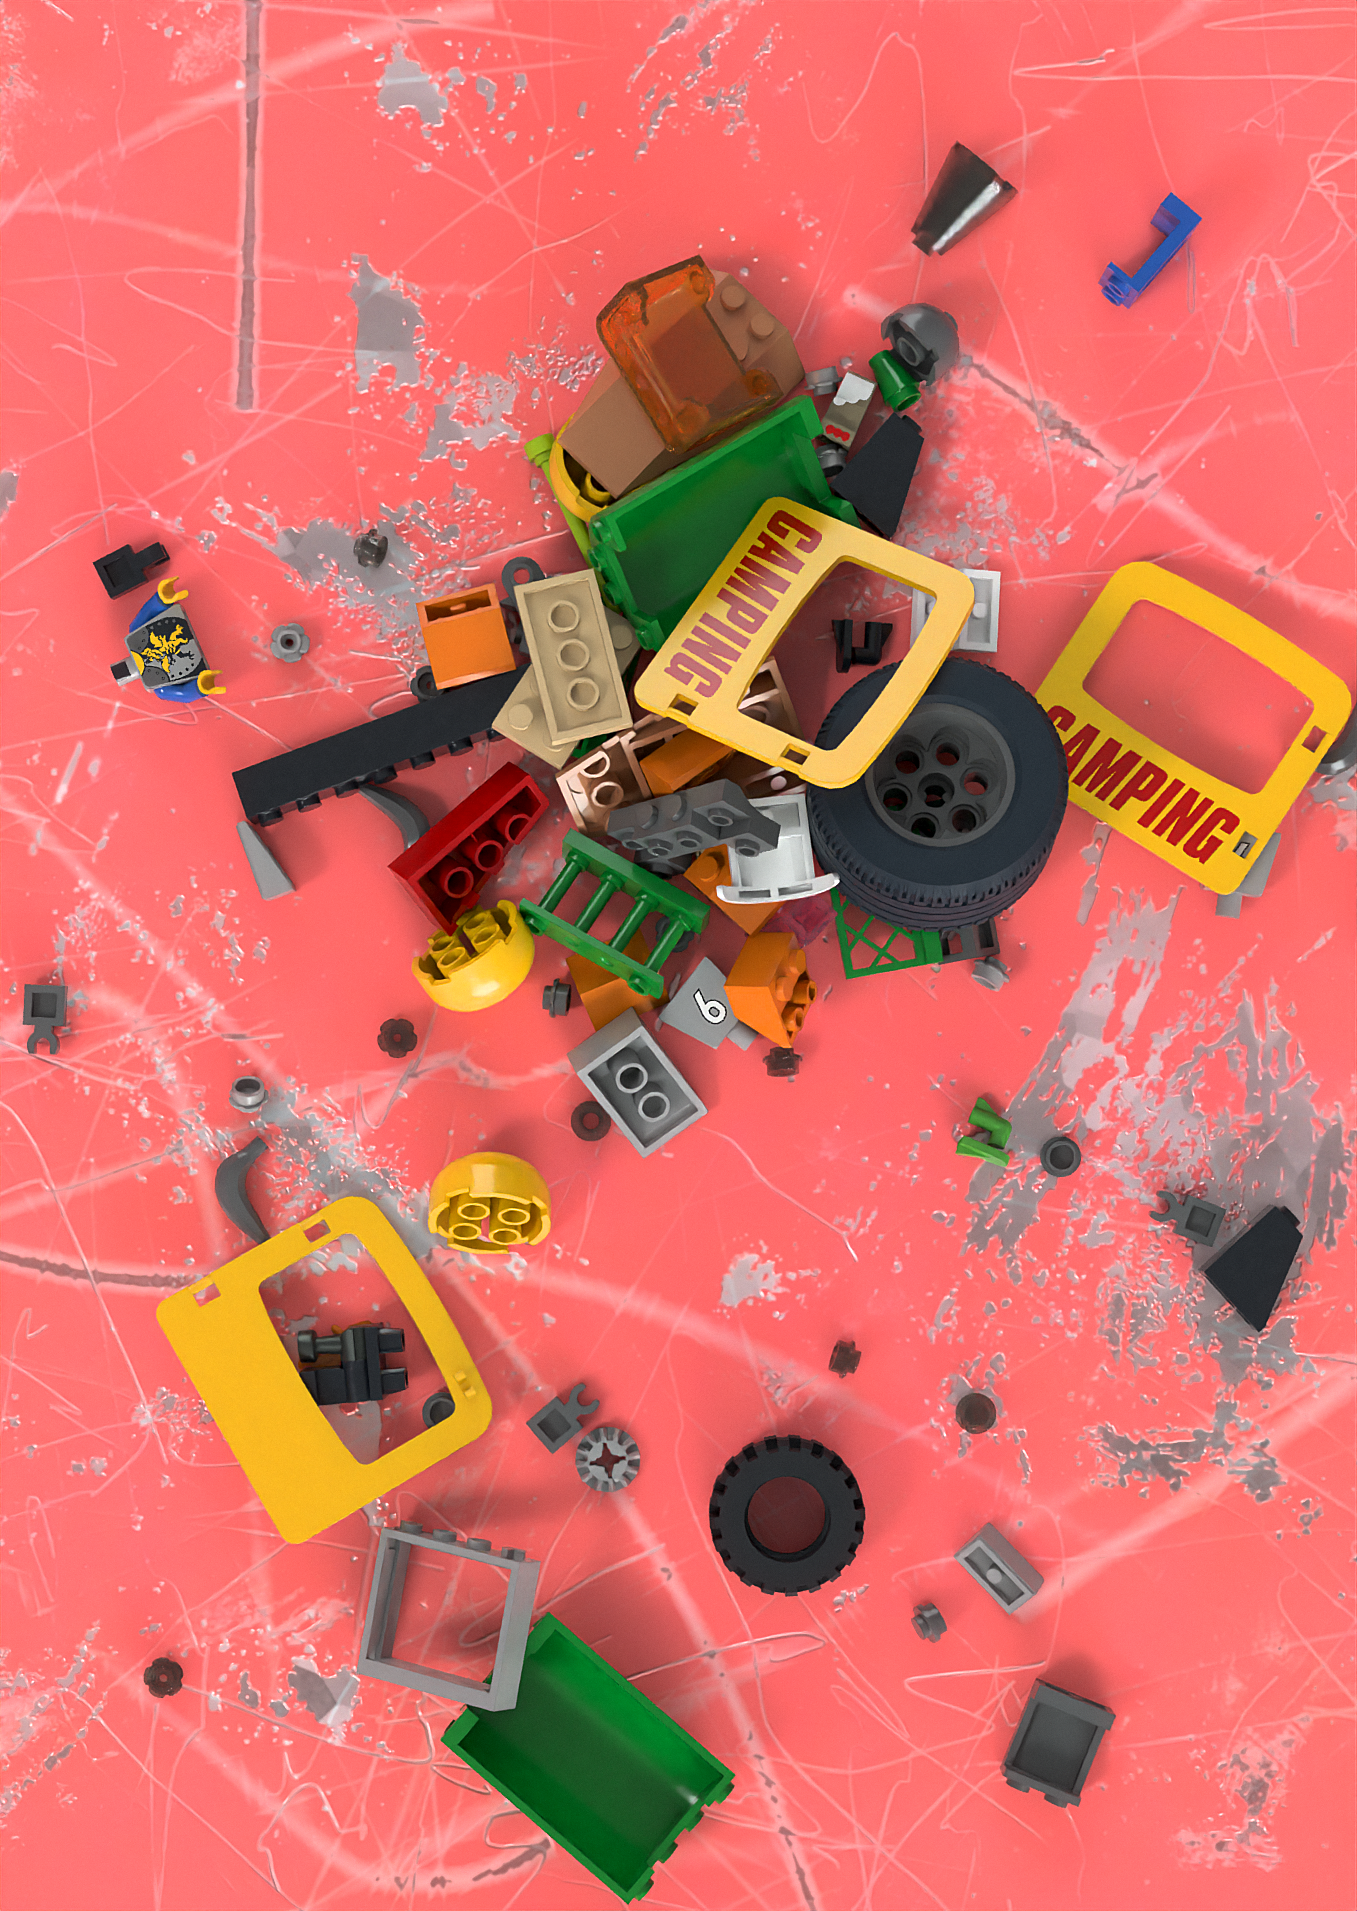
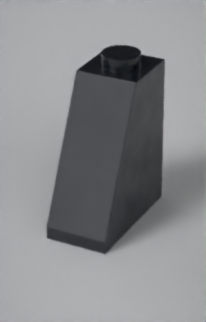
[829,412,924,541]
[1198,1204,1303,1332]

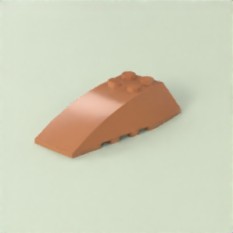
[558,264,806,499]
[555,655,808,838]

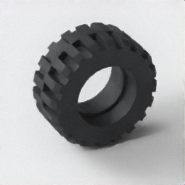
[709,1434,866,1597]

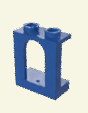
[1098,192,1202,309]

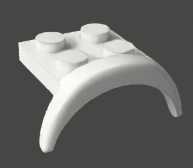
[716,793,839,904]

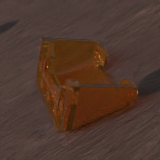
[596,254,784,455]

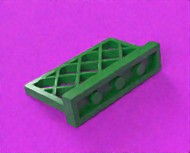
[829,803,944,980]

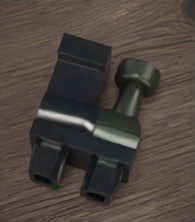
[298,1322,409,1407]

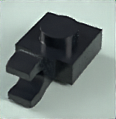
[93,542,170,600]

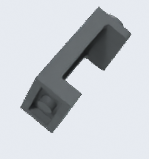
[1000,1678,1116,1808]

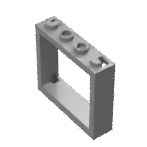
[356,1520,541,1712]

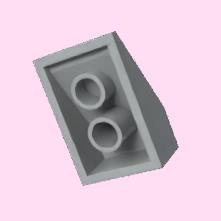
[566,1007,709,1159]

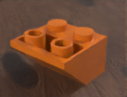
[416,583,516,690]
[723,932,817,1048]

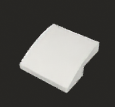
[910,568,1001,653]

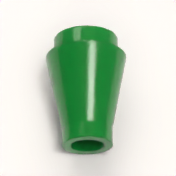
[868,350,922,412]

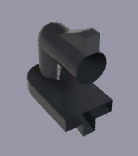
[831,619,893,674]

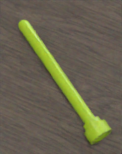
[523,433,622,614]

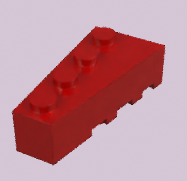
[387,761,550,937]

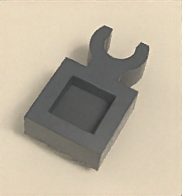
[23,984,68,1055]
[1148,1190,1227,1247]
[526,1382,600,1454]

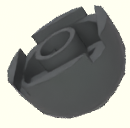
[881,303,959,386]

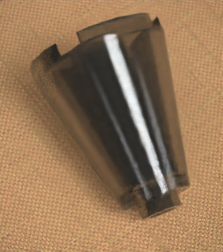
[910,140,1019,257]

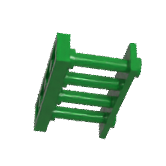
[519,828,711,999]

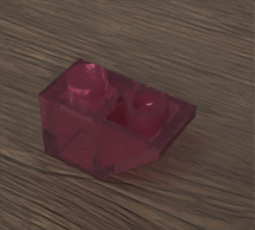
[744,894,838,949]

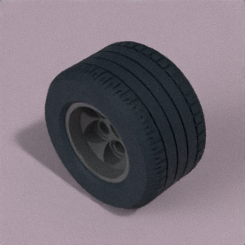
[805,656,1069,932]

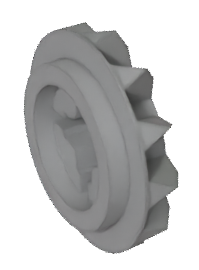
[575,1427,640,1493]

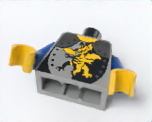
[110,576,227,704]

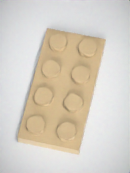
[513,568,633,746]
[492,605,641,771]

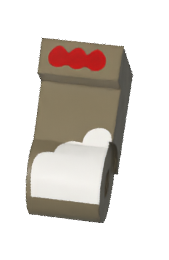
[815,370,878,454]

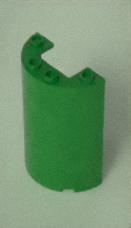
[587,395,862,653]
[440,1612,736,1904]

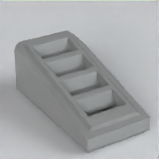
[236,821,297,902]

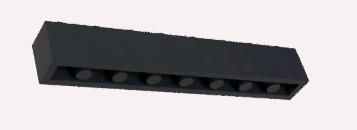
[232,662,531,827]

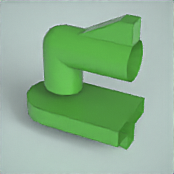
[955,1097,1012,1167]

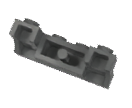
[607,778,781,880]

